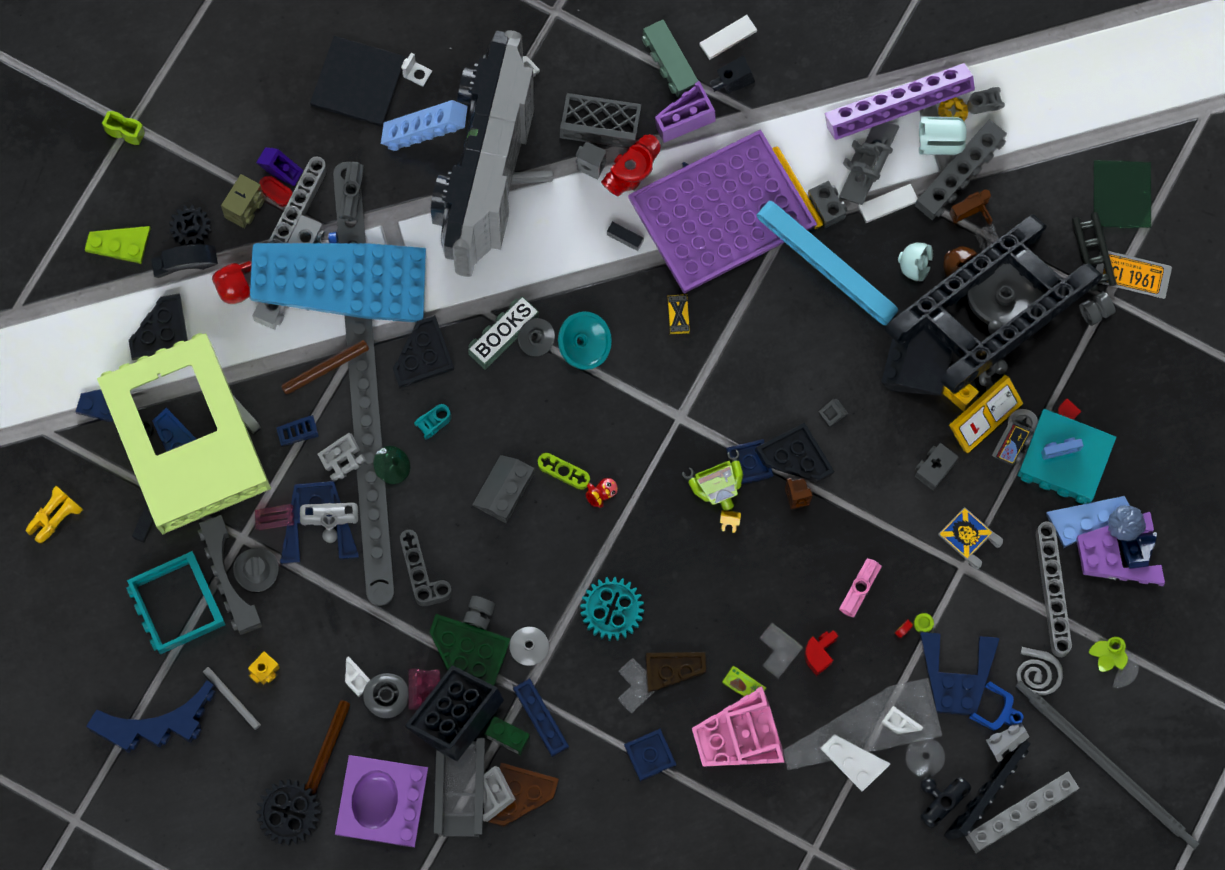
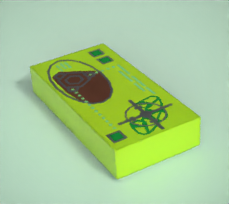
[722,666,766,697]

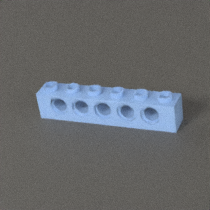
[381,100,468,151]

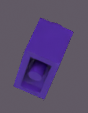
[256,147,304,186]

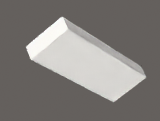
[699,15,757,60]
[858,184,918,223]

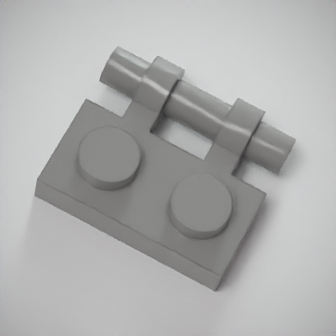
[318,433,366,482]

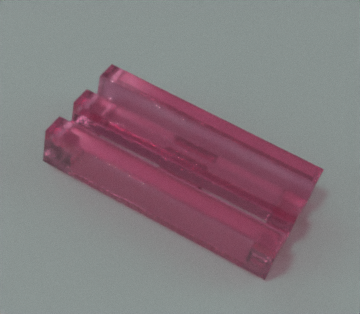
[255,504,294,530]

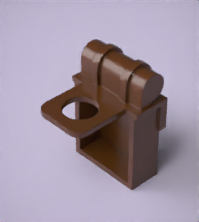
[949,189,992,226]

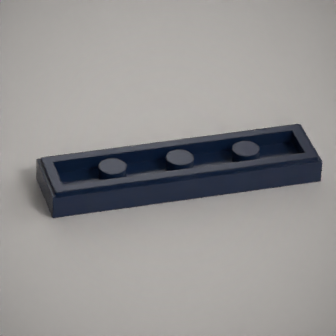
[513,678,569,757]

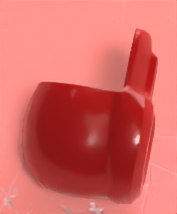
[212,261,251,304]

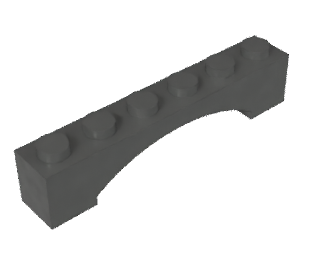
[198,515,263,635]

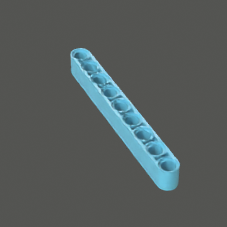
[756,200,899,326]

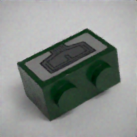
[485,716,530,756]

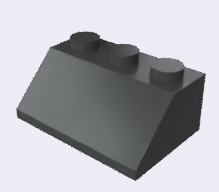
[472,455,535,524]

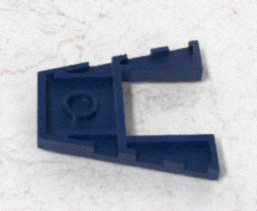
[280,481,359,564]
[920,632,999,715]

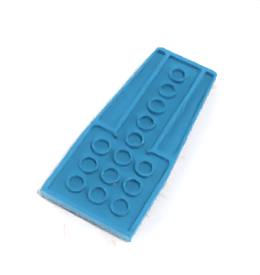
[250,243,426,323]

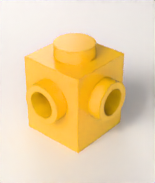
[248,651,280,685]

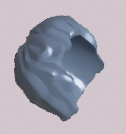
[1108,505,1146,541]

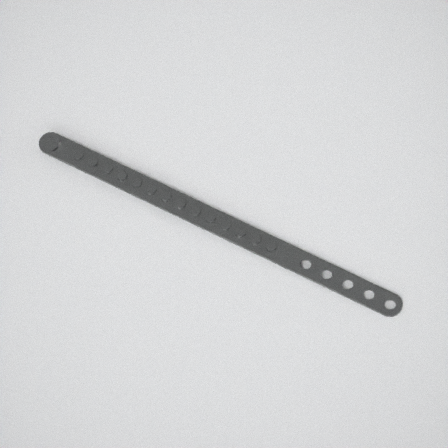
[333,162,394,606]

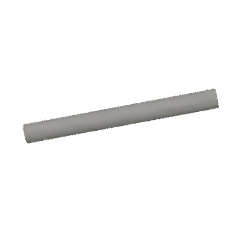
[203,667,261,730]

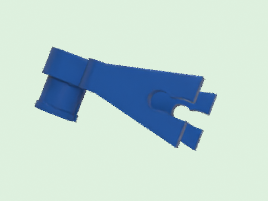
[969,682,1023,730]

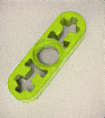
[538,453,590,489]

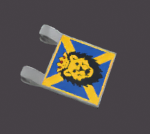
[938,507,1003,570]

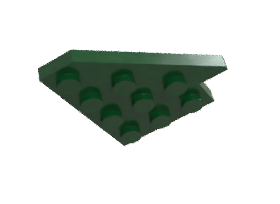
[429,614,511,686]

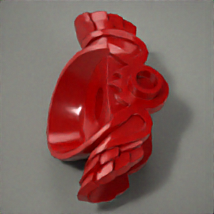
[601,134,661,196]

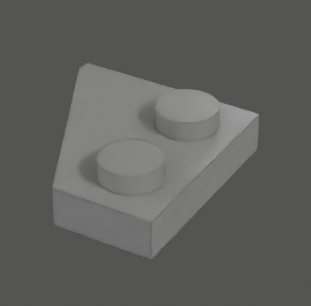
[986,723,1029,762]
[483,766,516,822]

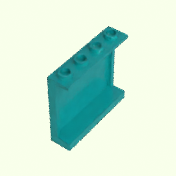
[1017,409,1116,504]

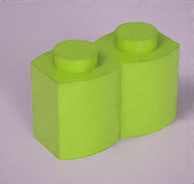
[102,111,145,145]

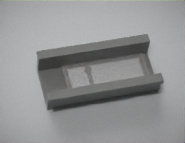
[434,738,485,837]

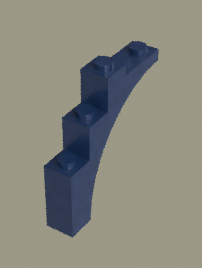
[86,681,216,753]

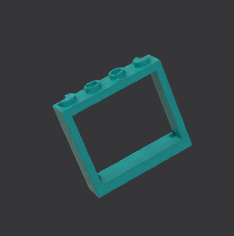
[126,551,226,654]

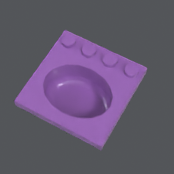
[335,755,428,848]

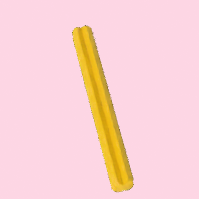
[772,146,823,229]

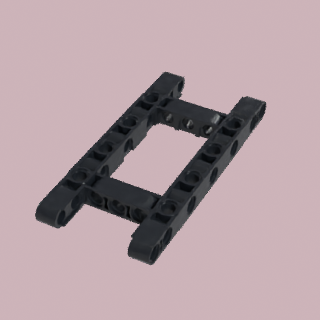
[885,214,1103,394]

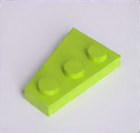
[85,226,151,264]

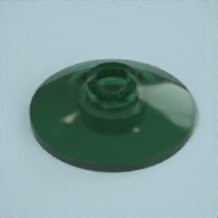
[373,446,410,484]

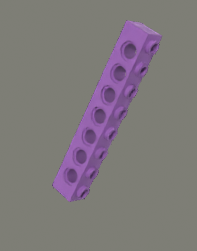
[825,63,975,140]

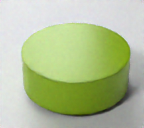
[914,613,934,633]

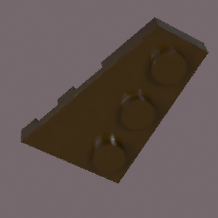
[645,652,706,693]

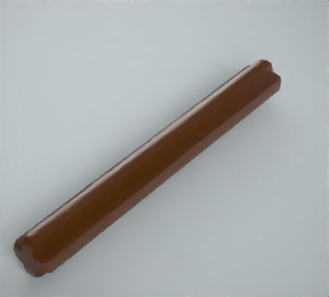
[281,340,369,394]
[305,700,350,794]

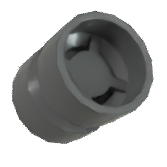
[1079,292,1116,326]
[463,596,496,631]

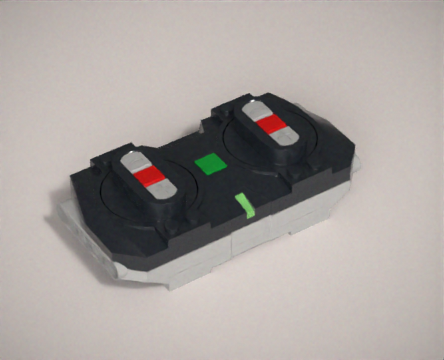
[431,30,534,277]

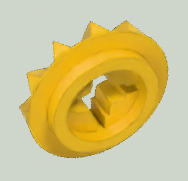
[938,97,968,121]

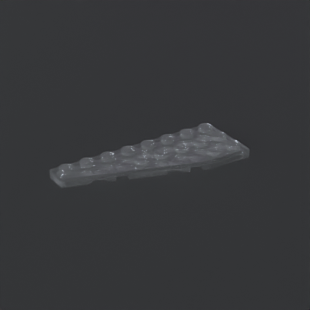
[783,678,942,770]

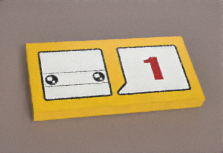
[949,375,1023,453]

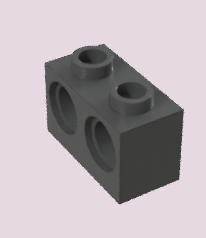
[807,181,847,228]

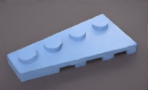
[1046,496,1130,548]

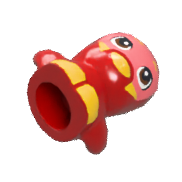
[585,478,618,508]

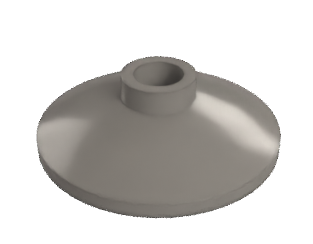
[509,627,549,666]

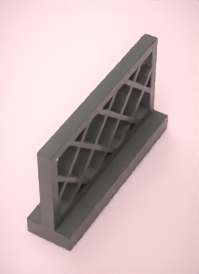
[560,93,641,148]

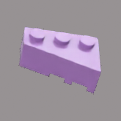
[655,81,715,143]

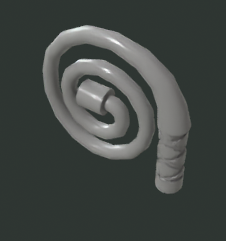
[1016,647,1063,696]

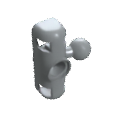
[300,503,358,543]

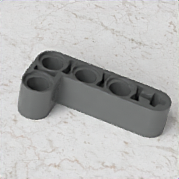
[400,529,452,606]

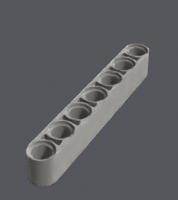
[268,156,327,243]
[1035,522,1072,657]

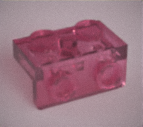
[409,669,440,710]

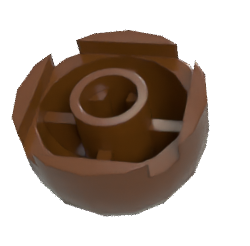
[943,246,978,277]

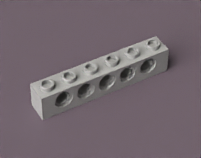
[252,215,325,330]
[965,771,1079,853]

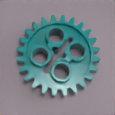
[580,577,644,641]

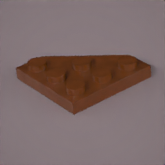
[488,763,559,827]

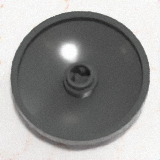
[967,264,1044,325]

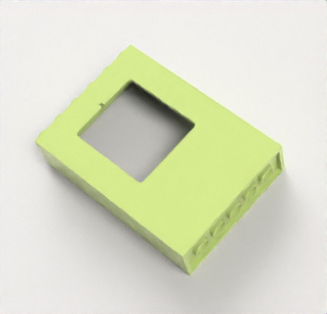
[97,333,271,535]

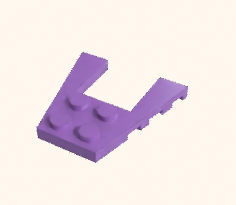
[1076,512,1165,586]

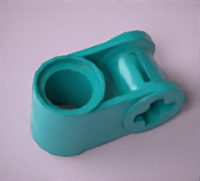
[414,404,451,439]

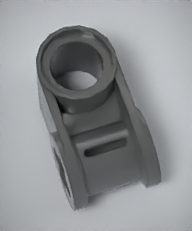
[967,87,1005,114]

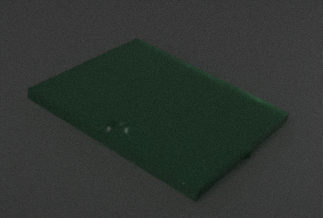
[1094,160,1151,228]

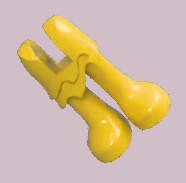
[26,486,83,543]

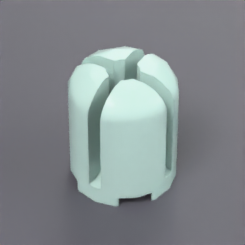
[919,116,967,155]

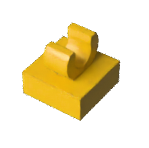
[720,510,741,533]

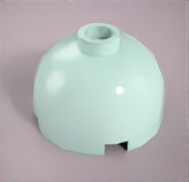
[898,243,933,281]

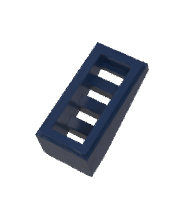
[276,415,319,447]

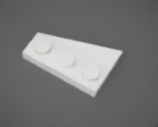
[821,734,890,791]

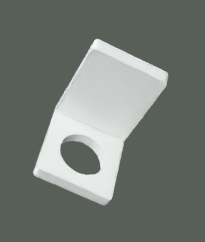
[401,53,432,87]

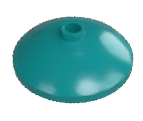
[558,312,612,370]

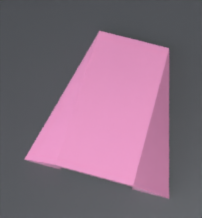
[692,686,785,767]

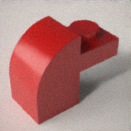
[805,630,838,676]

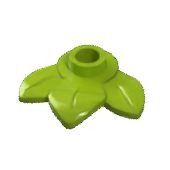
[1089,637,1128,672]

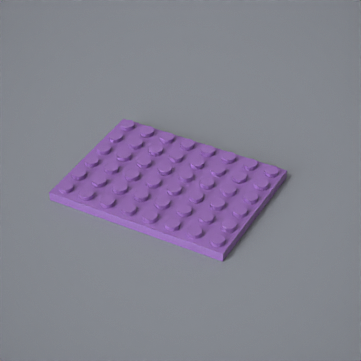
[628,129,817,293]

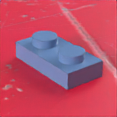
[1041,438,1083,460]

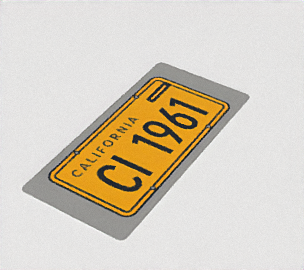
[1096,251,1172,299]

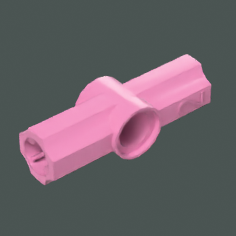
[839,558,882,618]

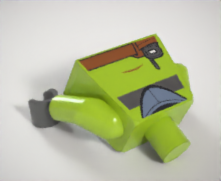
[682,450,743,511]

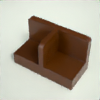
[785,478,812,509]

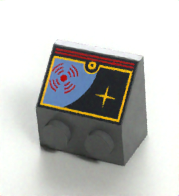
[992,419,1033,465]

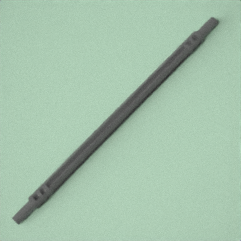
[1015,680,1199,849]

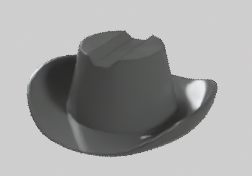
[233,548,279,592]
[363,673,409,718]

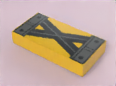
[668,295,690,334]

